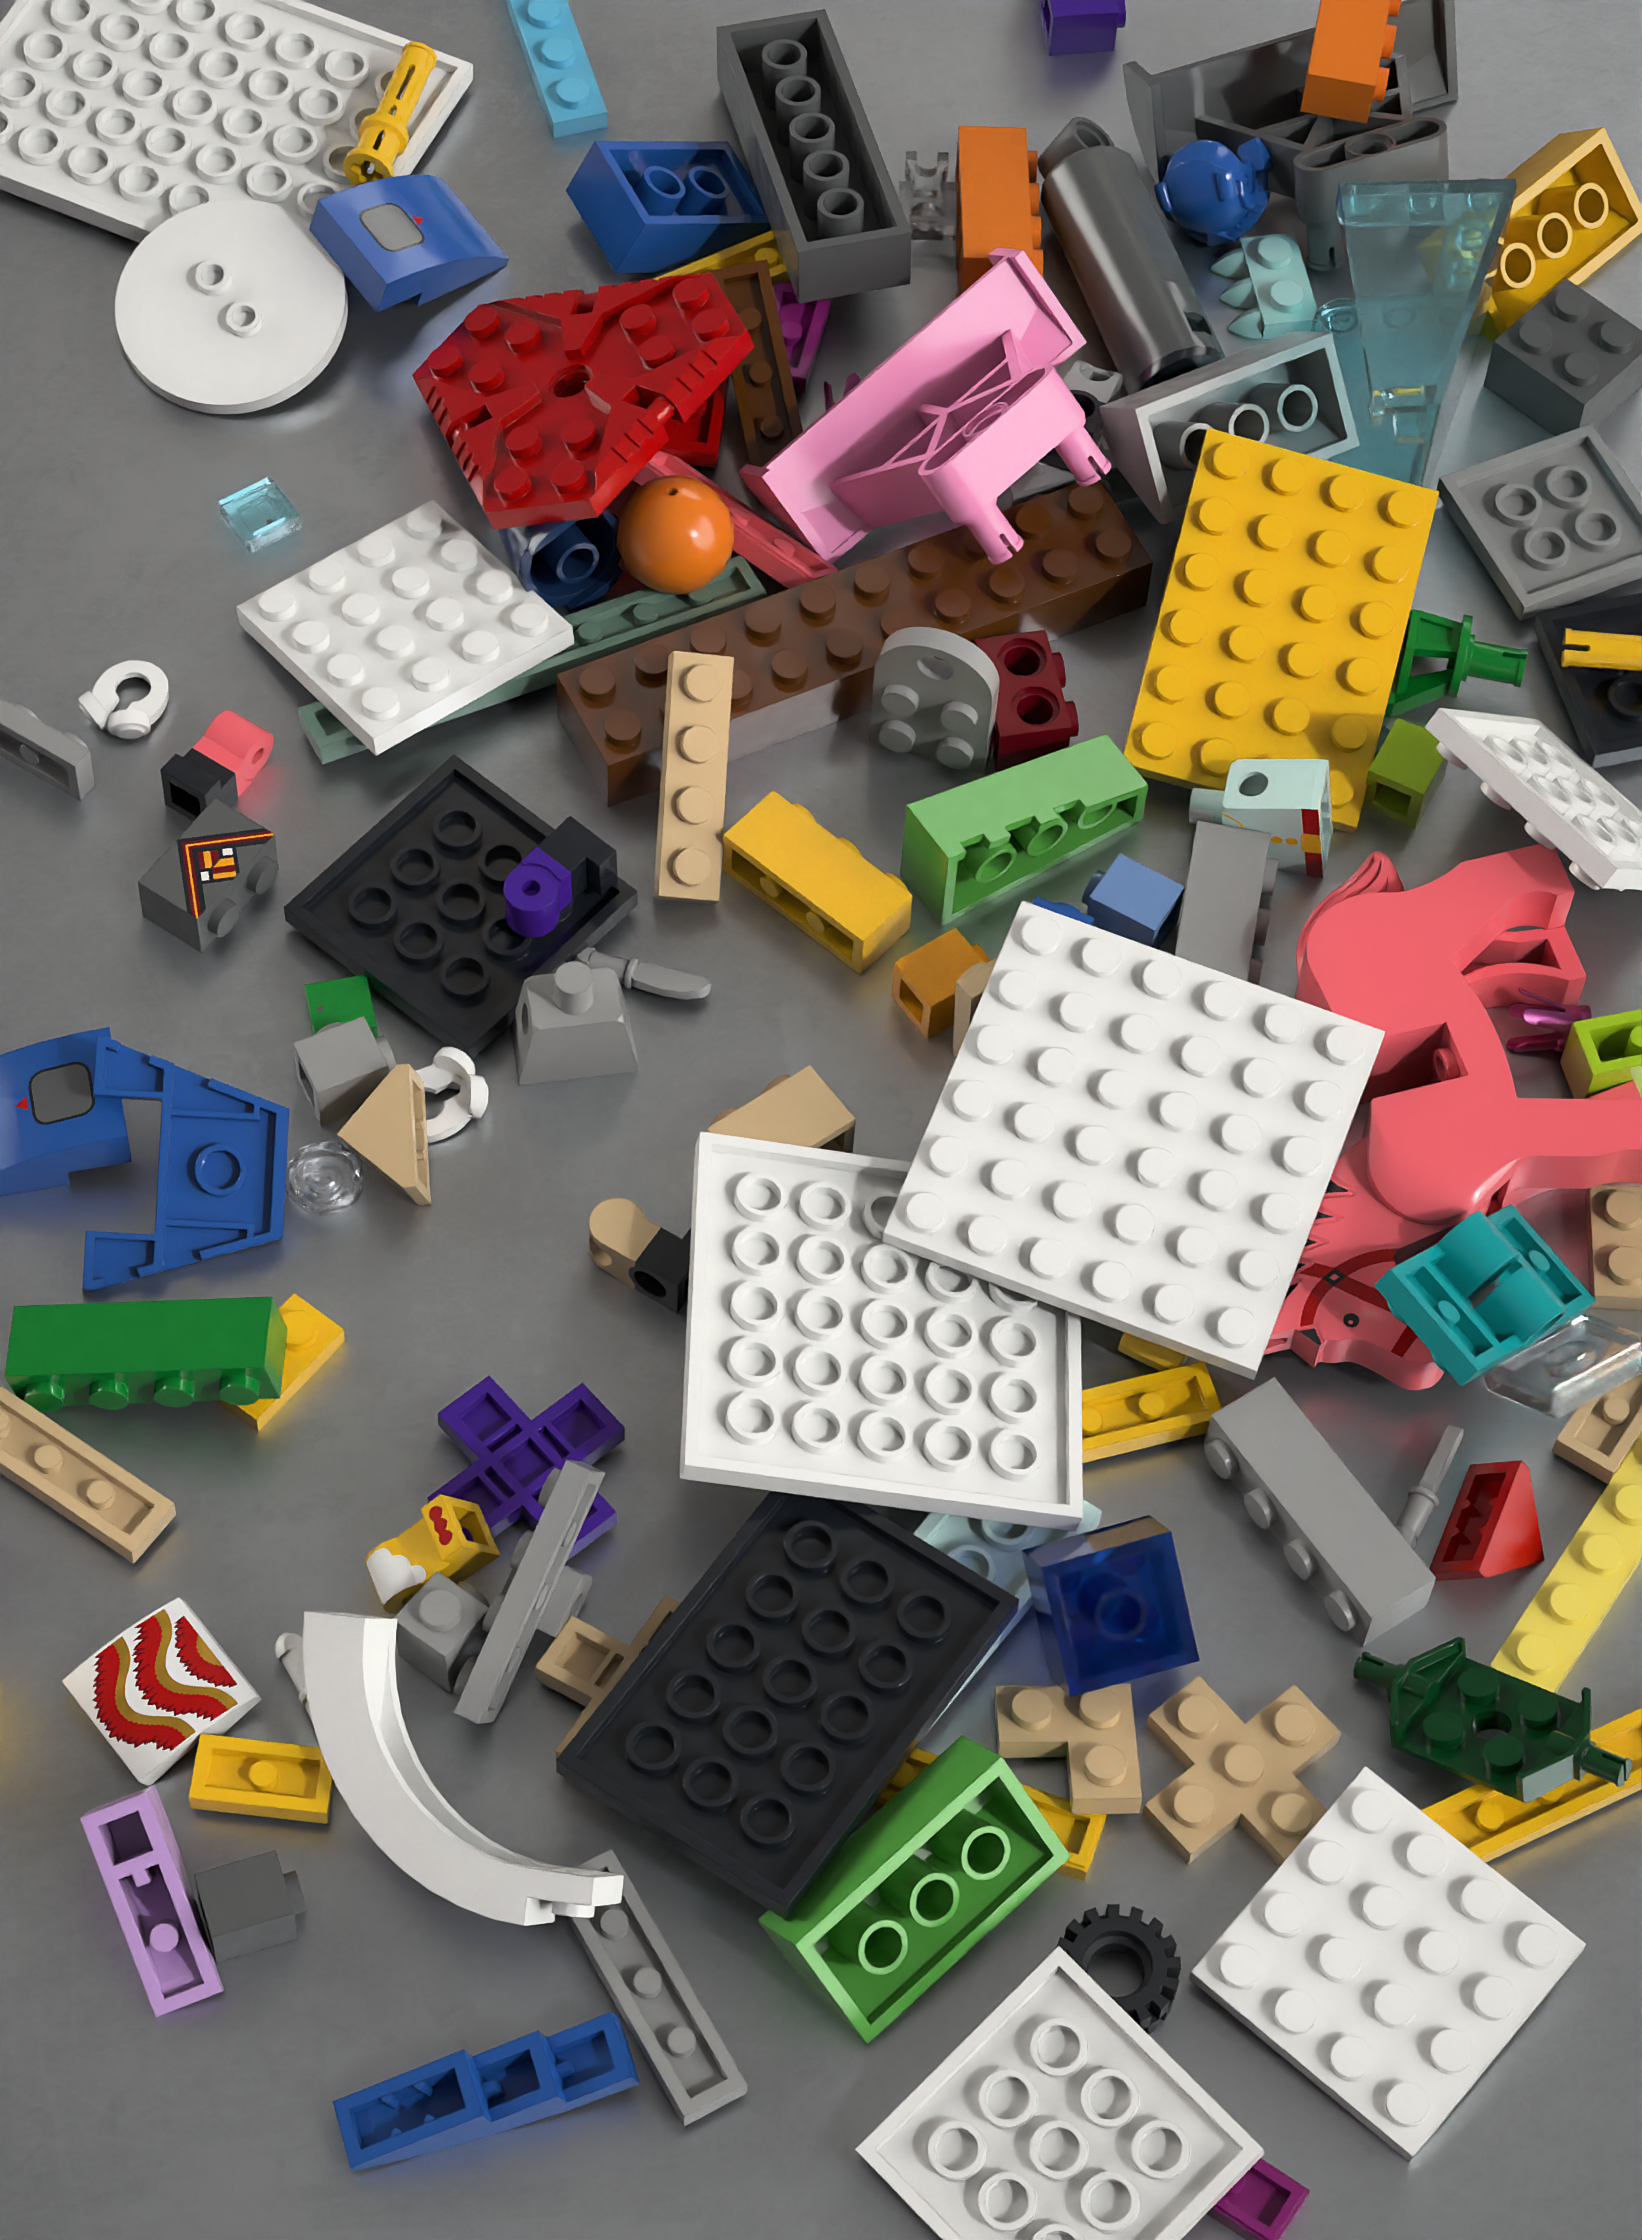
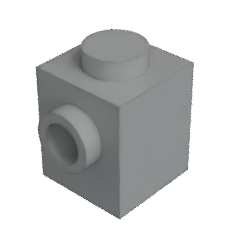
[293,1016,396,1125]
[394,1571,490,1694]

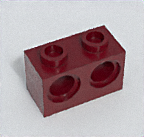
[974,630,1079,772]

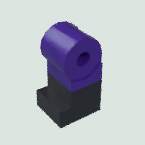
[503,816,618,938]

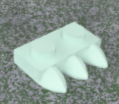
[1210,232,1320,340]

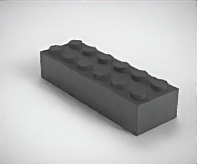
[716,9,911,304]

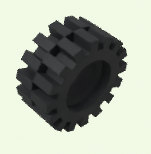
[1056,1904,1181,2035]

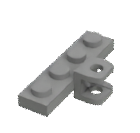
[453,1460,606,1724]

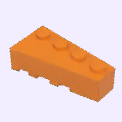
[955,126,1043,298]

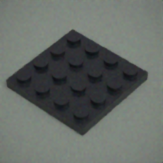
[284,755,638,1060]

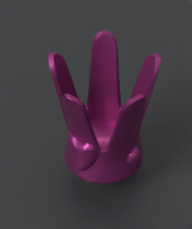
[1505,987,1592,1052]

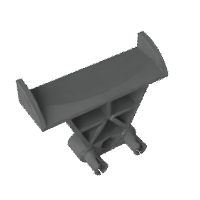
[1123,0,1458,271]

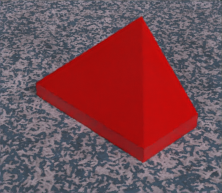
[1429,1460,1545,1581]

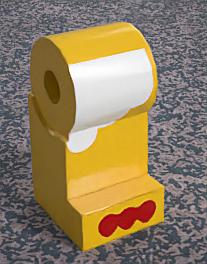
[365,1494,500,1614]

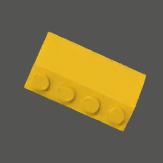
[1413,127,1642,342]

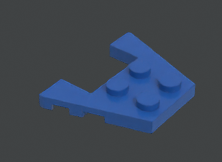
[82,1036,290,1292]

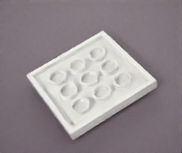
[236,500,574,756]
[1425,708,1642,891]
[1189,1766,1586,2163]
[855,1946,1265,2240]

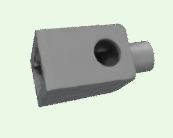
[511,961,638,1086]

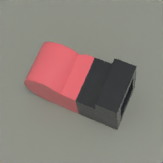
[160,710,274,821]

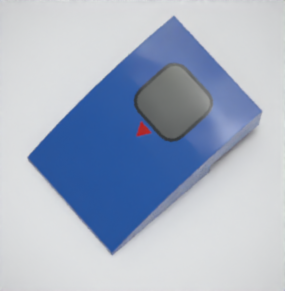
[309,175,509,313]
[0,1027,132,1197]

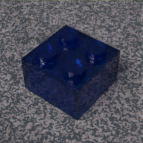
[1021,1515,1200,1697]

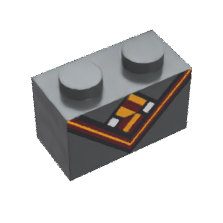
[138,798,279,953]

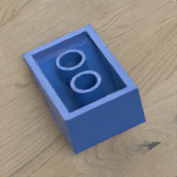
[566,141,772,273]

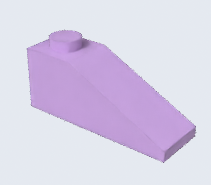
[80,1784,224,2017]

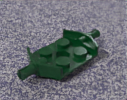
[1353,1636,1632,1802]

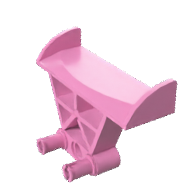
[738,247,1111,565]

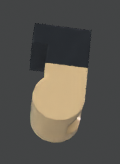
[589,1198,691,1314]

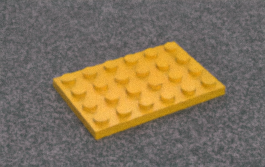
[1122,428,1439,834]

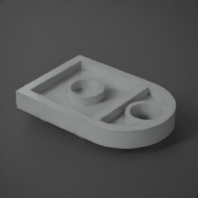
[869,627,1000,774]

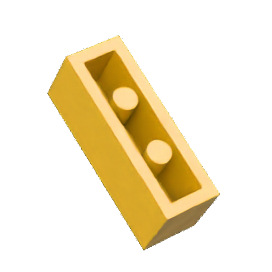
[722,790,913,975]

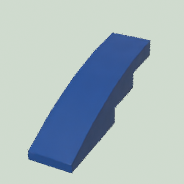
[333,2012,640,2171]

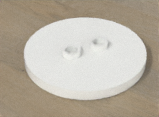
[115,199,348,415]

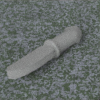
[574,947,711,1000]
[1394,1424,1464,1550]

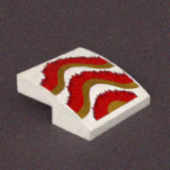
[62,1597,262,1786]

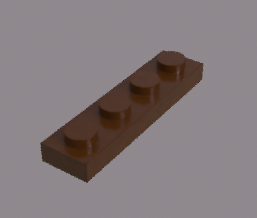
[710,259,803,467]

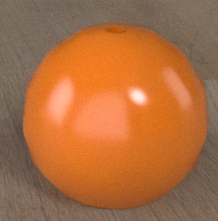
[616,475,734,595]

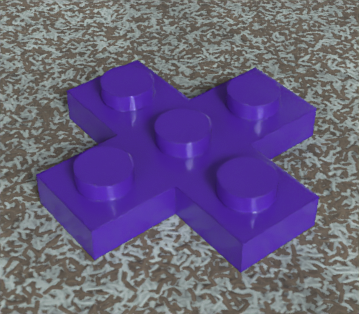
[427,1376,625,1562]

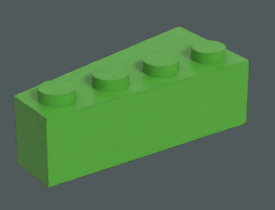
[900,734,1148,927]

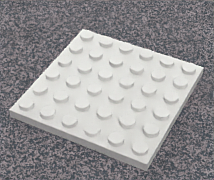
[883,901,1385,1380]
[680,1131,1083,1532]

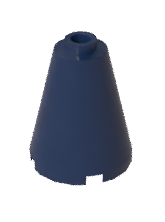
[497,508,623,612]

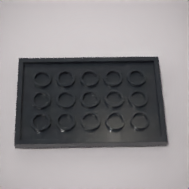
[556,1491,1019,1920]

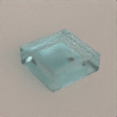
[219,476,301,554]

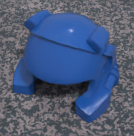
[1154,137,1273,246]

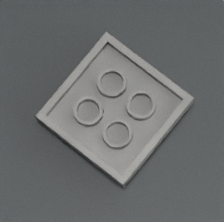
[1436,423,1642,622]

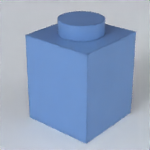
[1082,853,1185,950]

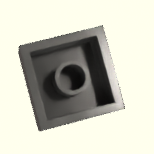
[1483,278,1642,436]

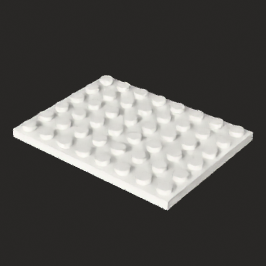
[0,0,473,275]

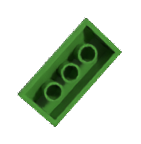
[758,1735,1071,2044]

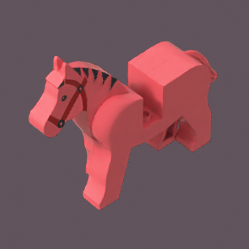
[1264,844,1642,1390]

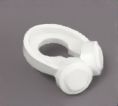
[77,660,169,739]
[415,1047,489,1143]

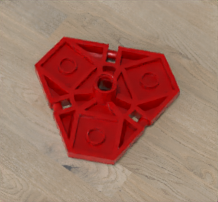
[412,272,754,530]

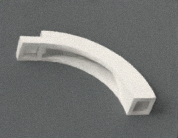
[302,1611,624,1926]

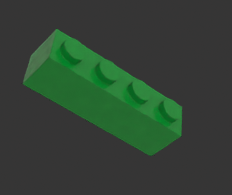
[4,1296,288,1412]

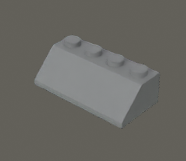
[1099,331,1360,524]

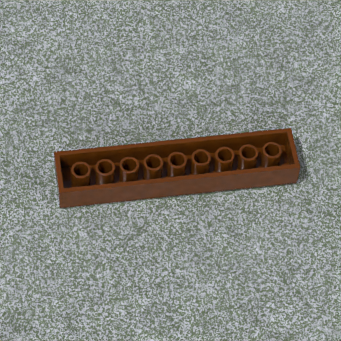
[557,480,1153,808]

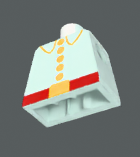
[1189,759,1333,879]

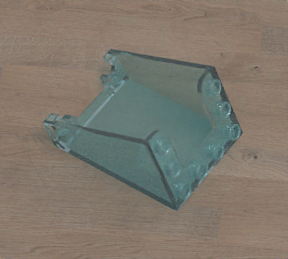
[1311,178,1517,489]

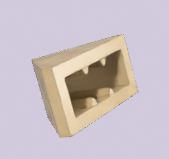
[337,1063,431,1206]

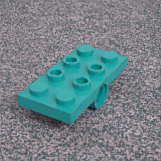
[1374,1204,1596,1387]

